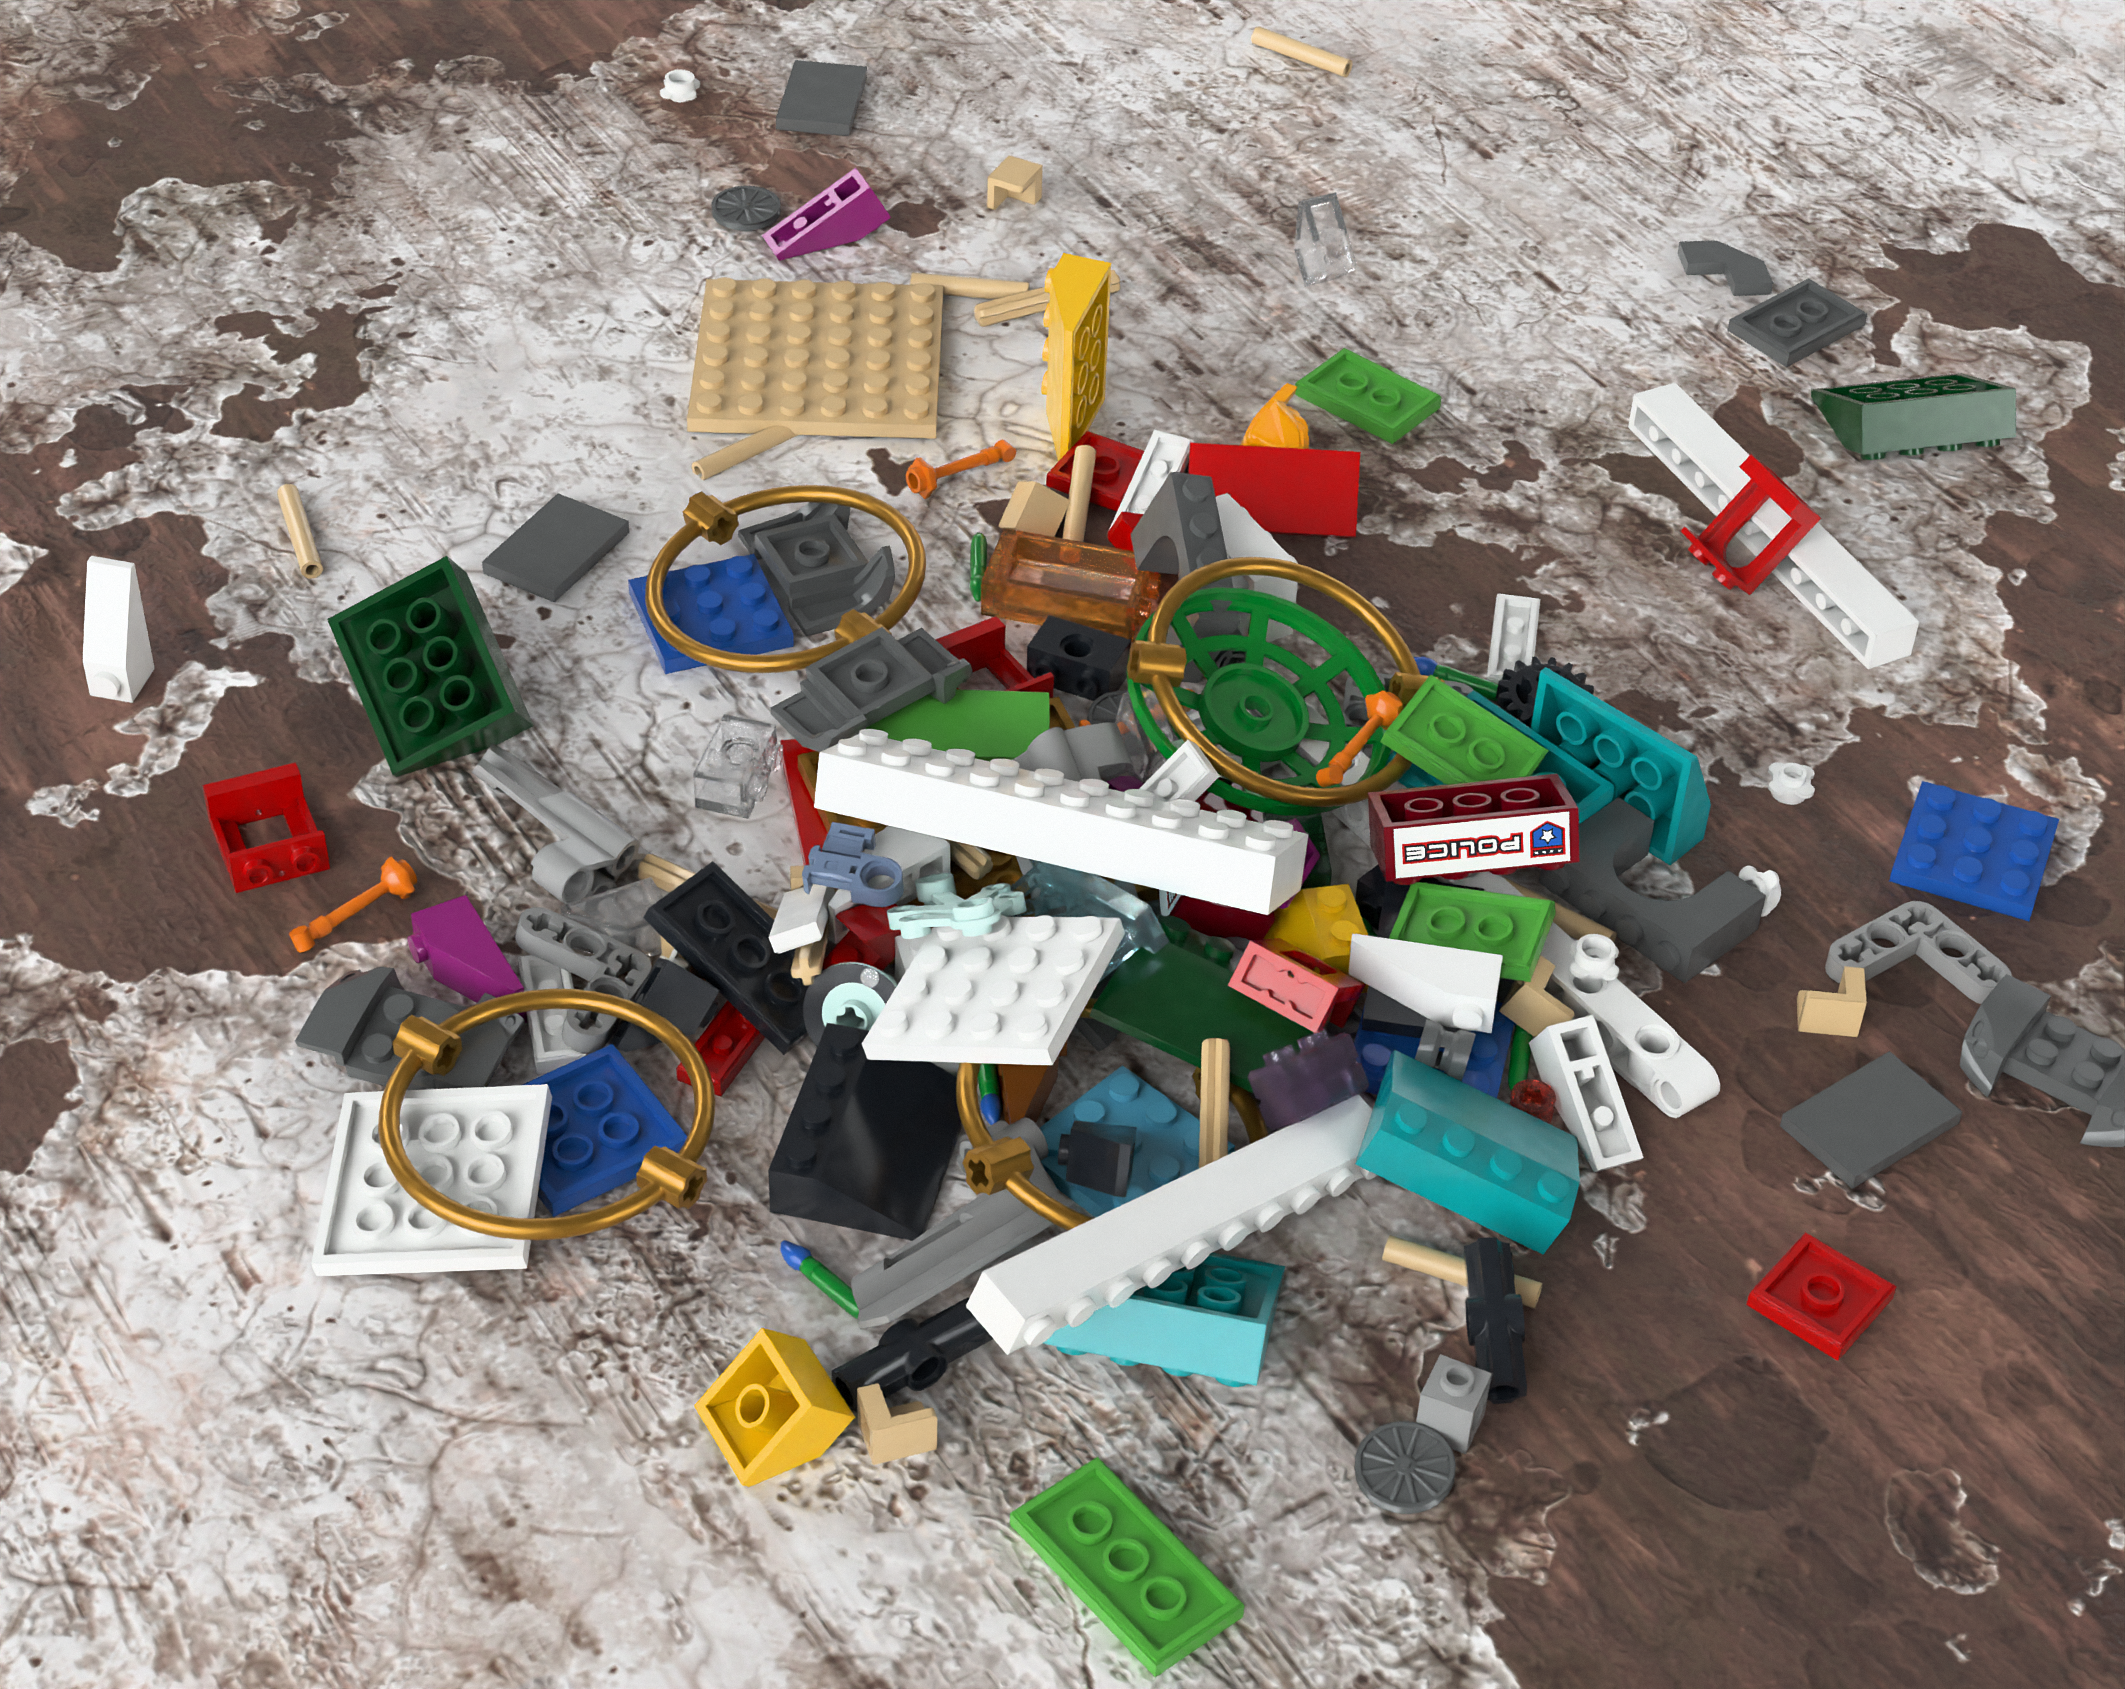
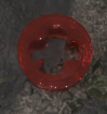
[1509,1079,1556,1124]

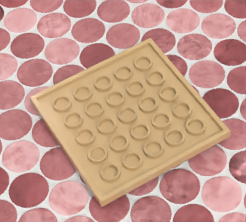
[687,277,943,439]

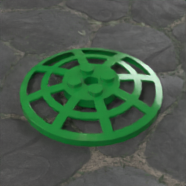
[1127,587,1392,816]

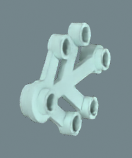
[887,873,1027,939]

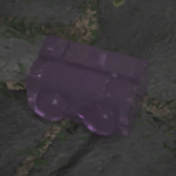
[1247,1029,1370,1130]

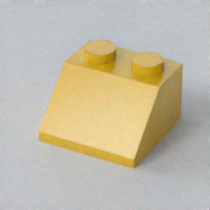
[1264,884,1368,994]
[694,1328,855,1487]

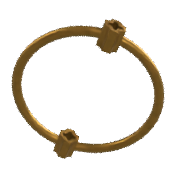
[645,485,926,673]
[1127,557,1445,807]
[378,989,716,1240]
[956,998,1269,1231]

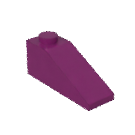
[762,168,891,261]
[407,895,528,1023]

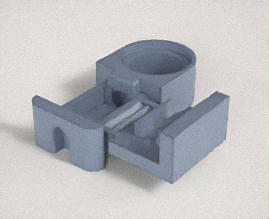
[802,822,904,907]

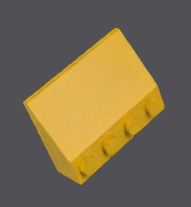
[1041,253,1111,461]

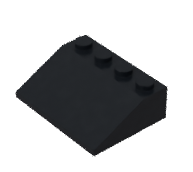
[768,1022,962,1241]

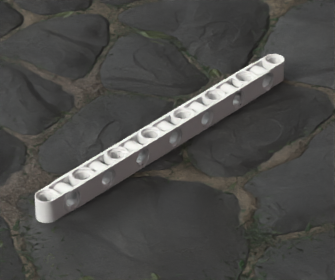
[1246,702,1720,1118]

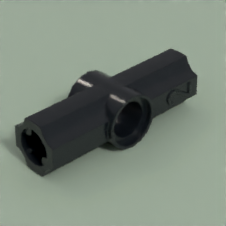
[1464,1237,1527,1404]
[831,1297,993,1413]

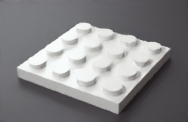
[862,915,1125,1065]
[311,1084,552,1276]

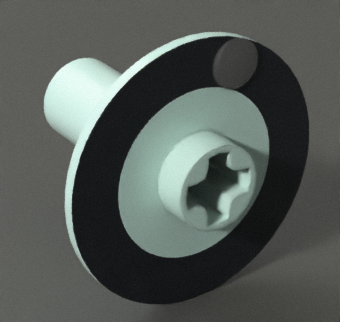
[803,962,898,1047]

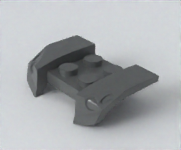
[738,502,895,636]
[771,627,973,752]
[295,967,525,1090]
[1960,974,2125,1147]

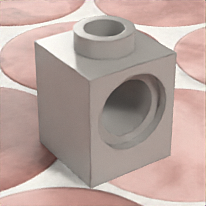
[1416,1354,1492,1454]

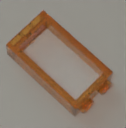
[981,528,1161,643]

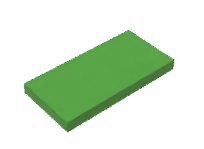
[866,689,1050,762]
[1010,1457,1245,1678]

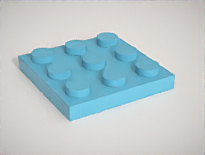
[1040,1065,1235,1217]

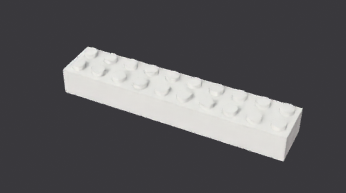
[814,729,1308,915]

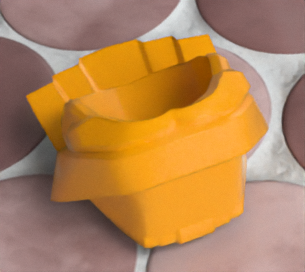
[1240,383,1309,449]

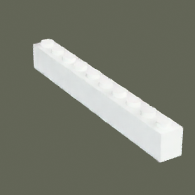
[1628,383,1919,669]
[966,1094,1377,1355]

